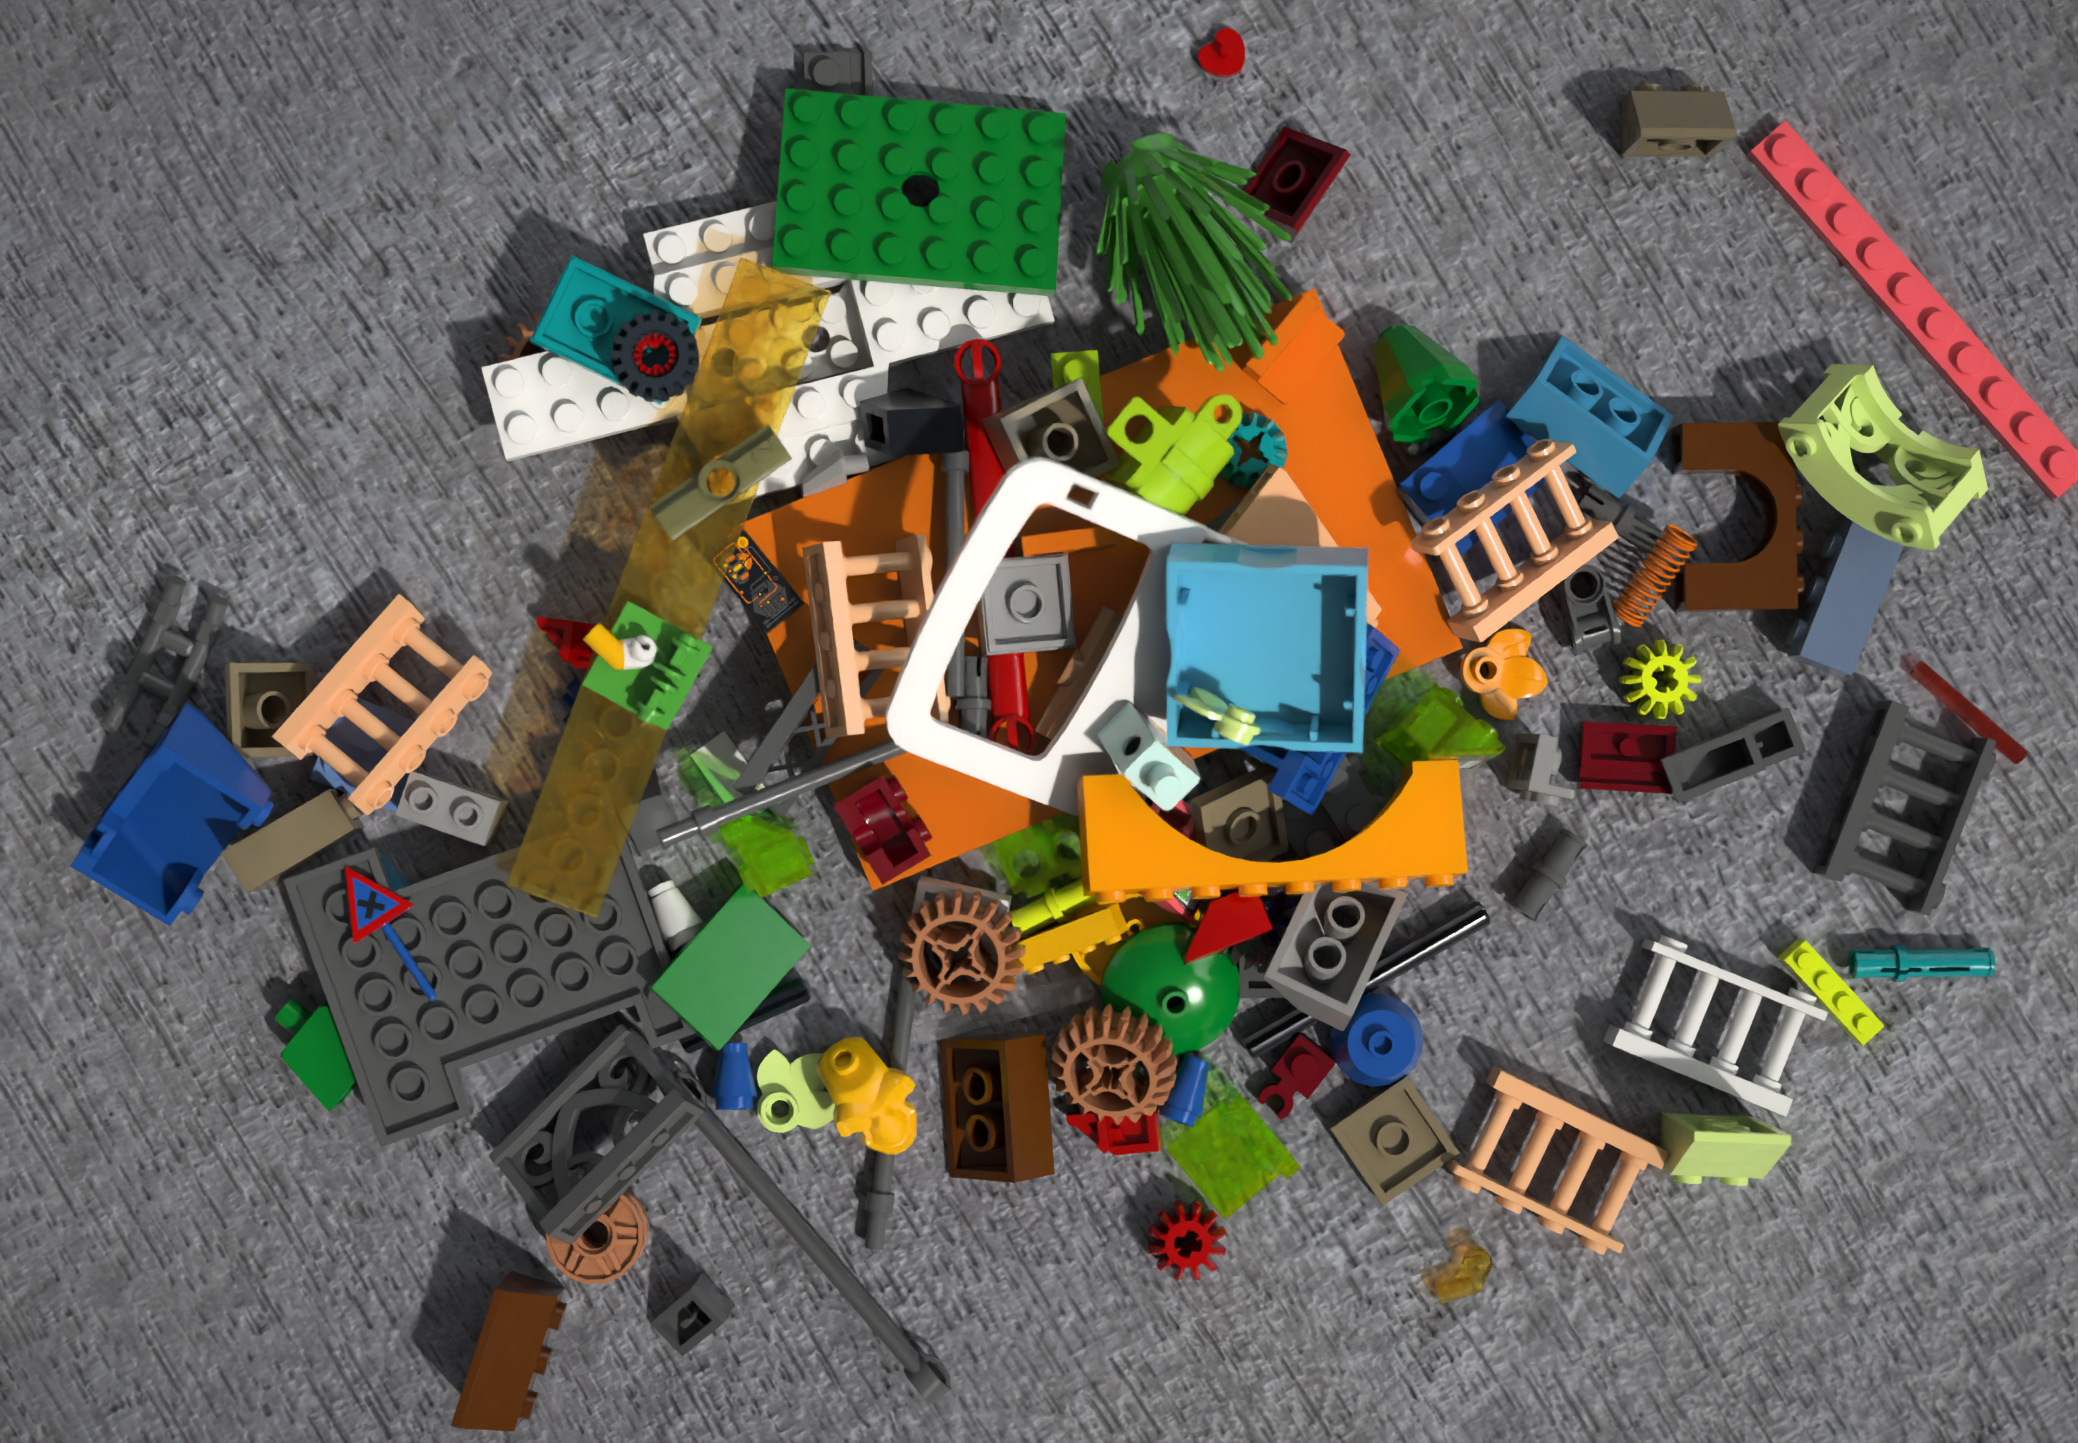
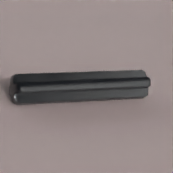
[679,978,811,1053]

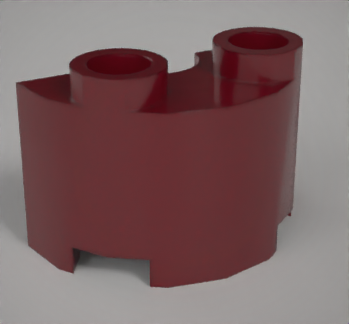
[833,774,933,885]

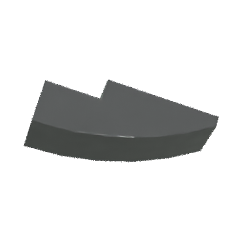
[1660,708,1806,803]

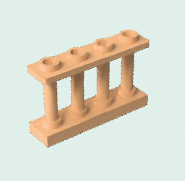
[1409,438,1619,643]
[802,534,950,738]
[272,594,492,815]
[1446,1066,1670,1255]

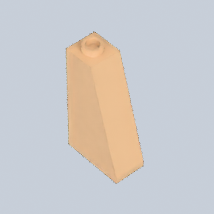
[1218,464,1382,628]

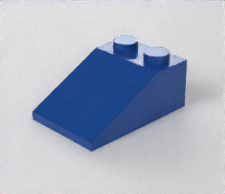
[1397,399,1545,556]

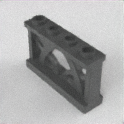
[489,1024,705,1245]

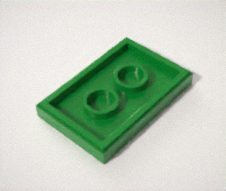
[647,882,811,1051]

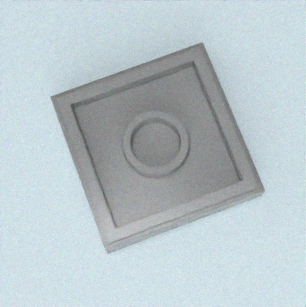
[977,554,1077,656]

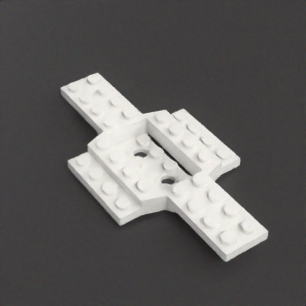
[481,201,1055,505]

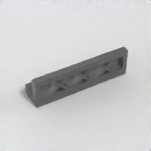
[732,638,885,818]

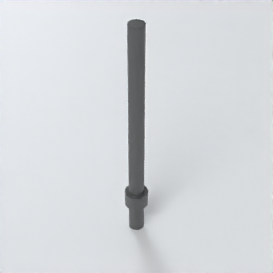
[941,414,969,698]
[656,738,908,848]
[864,969,917,1250]

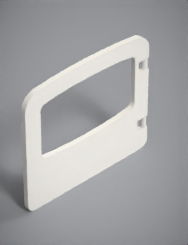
[885,457,1249,817]

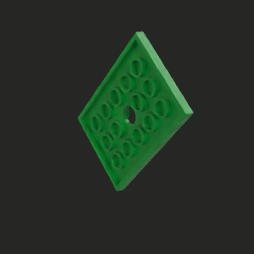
[772,88,1066,296]

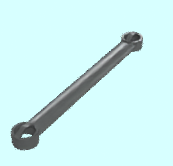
[659,1070,952,1405]

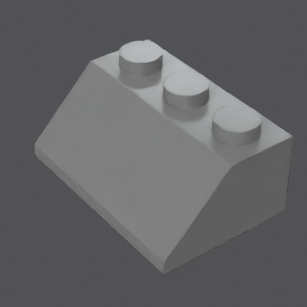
[1263,882,1408,1031]

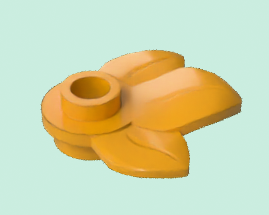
[1459,629,1548,720]

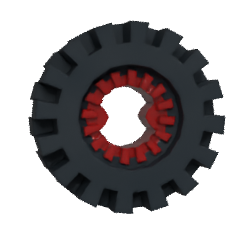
[611,311,700,402]

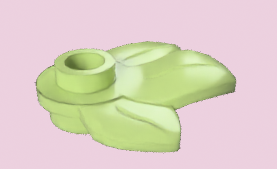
[1173,687,1261,745]
[757,1049,835,1133]

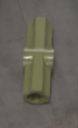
[649,424,792,541]

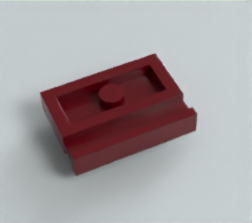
[1576,721,1677,794]

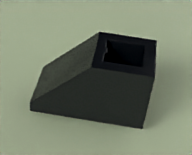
[860,388,965,456]

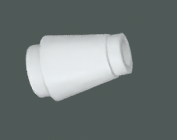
[648,880,704,953]

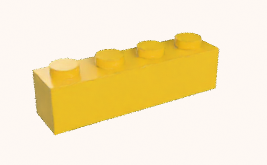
[1016,903,1128,975]

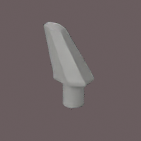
[801,449,869,498]

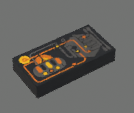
[707,530,805,633]

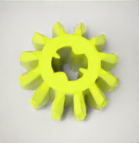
[1619,640,1701,719]

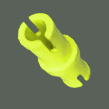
[1011,878,1097,939]

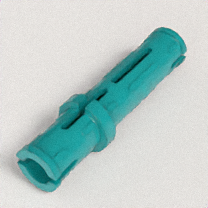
[1848,945,1995,982]

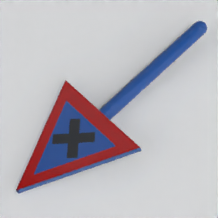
[345,866,437,1001]

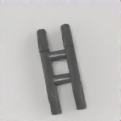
[100,576,229,749]

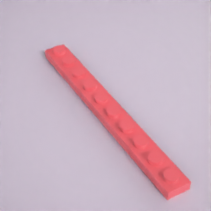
[1746,120,2078,500]

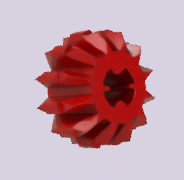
[1148,1200,1226,1280]

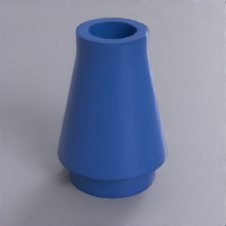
[711,1043,757,1110]
[1158,1054,1211,1127]

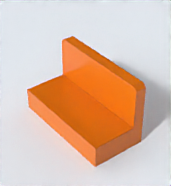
[1243,292,1345,405]
[1020,492,1118,557]

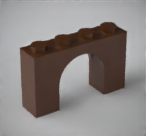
[1671,421,1804,613]

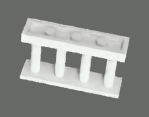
[1603,935,1828,1116]

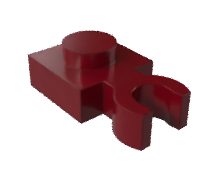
[1256,1033,1336,1120]

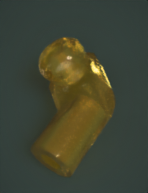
[1433,1246,1493,1304]

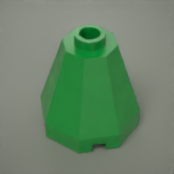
[1373,325,1479,444]

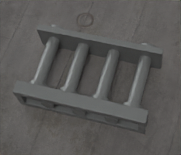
[1812,700,1997,916]

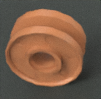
[546,1189,649,1284]

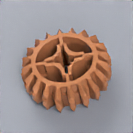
[898,888,1026,1016]
[1050,1003,1177,1126]

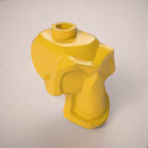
[816,1036,917,1155]

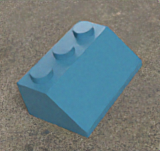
[1506,335,1674,499]

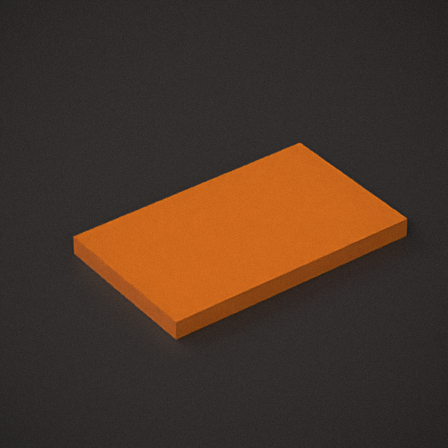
[724,288,1463,891]

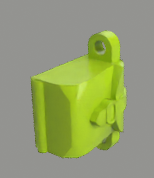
[1103,394,1242,516]

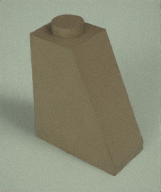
[221,789,365,893]

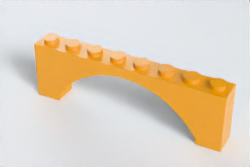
[1076,760,1468,904]

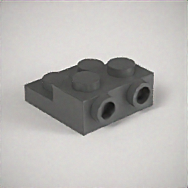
[1282,752,1388,860]

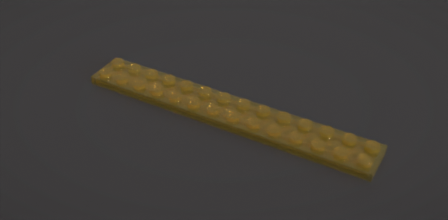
[506,257,831,918]

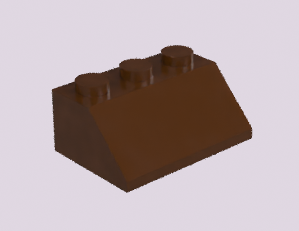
[940,1033,1055,1183]
[451,1271,568,1432]

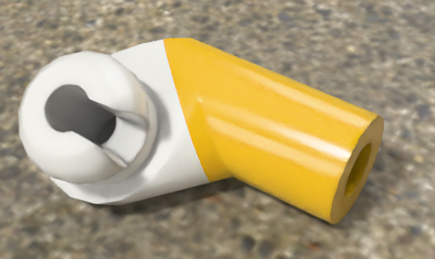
[583,623,657,670]

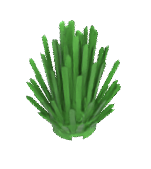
[1096,133,1292,372]

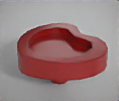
[1197,28,1245,77]

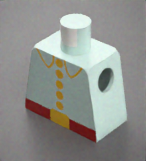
[1097,701,1201,811]

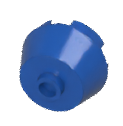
[1330,994,1423,1087]

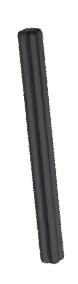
[1241,901,1490,1058]

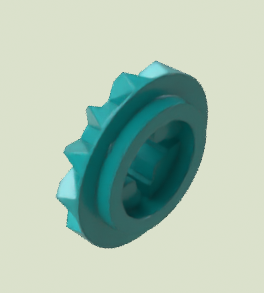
[1219,412,1288,489]

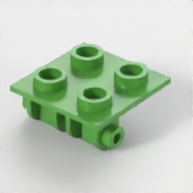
[582,600,713,731]

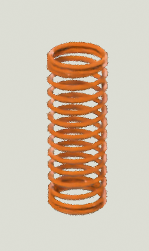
[1612,524,1697,627]

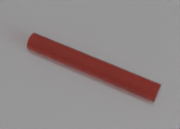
[1909,661,2028,765]

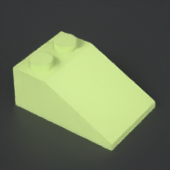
[1660,1112,1791,1186]

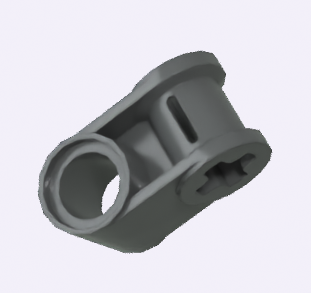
[1555,564,1621,656]

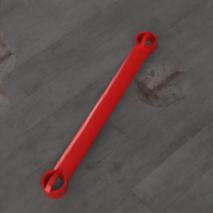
[954,339,1036,755]

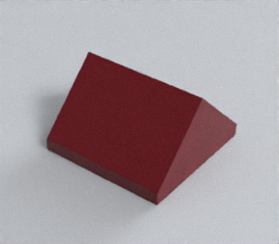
[1241,126,1351,244]

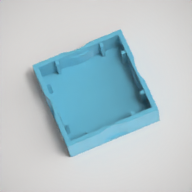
[1167,543,1369,753]

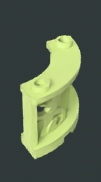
[1778,364,1988,551]

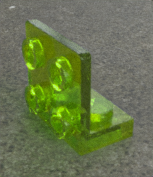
[1167,1088,1301,1218]

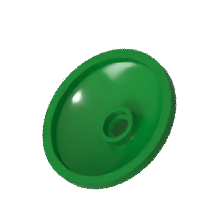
[1101,922,1240,1056]

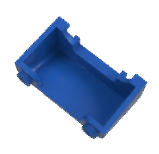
[70,701,275,926]

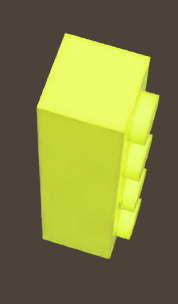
[1777,938,1884,1046]

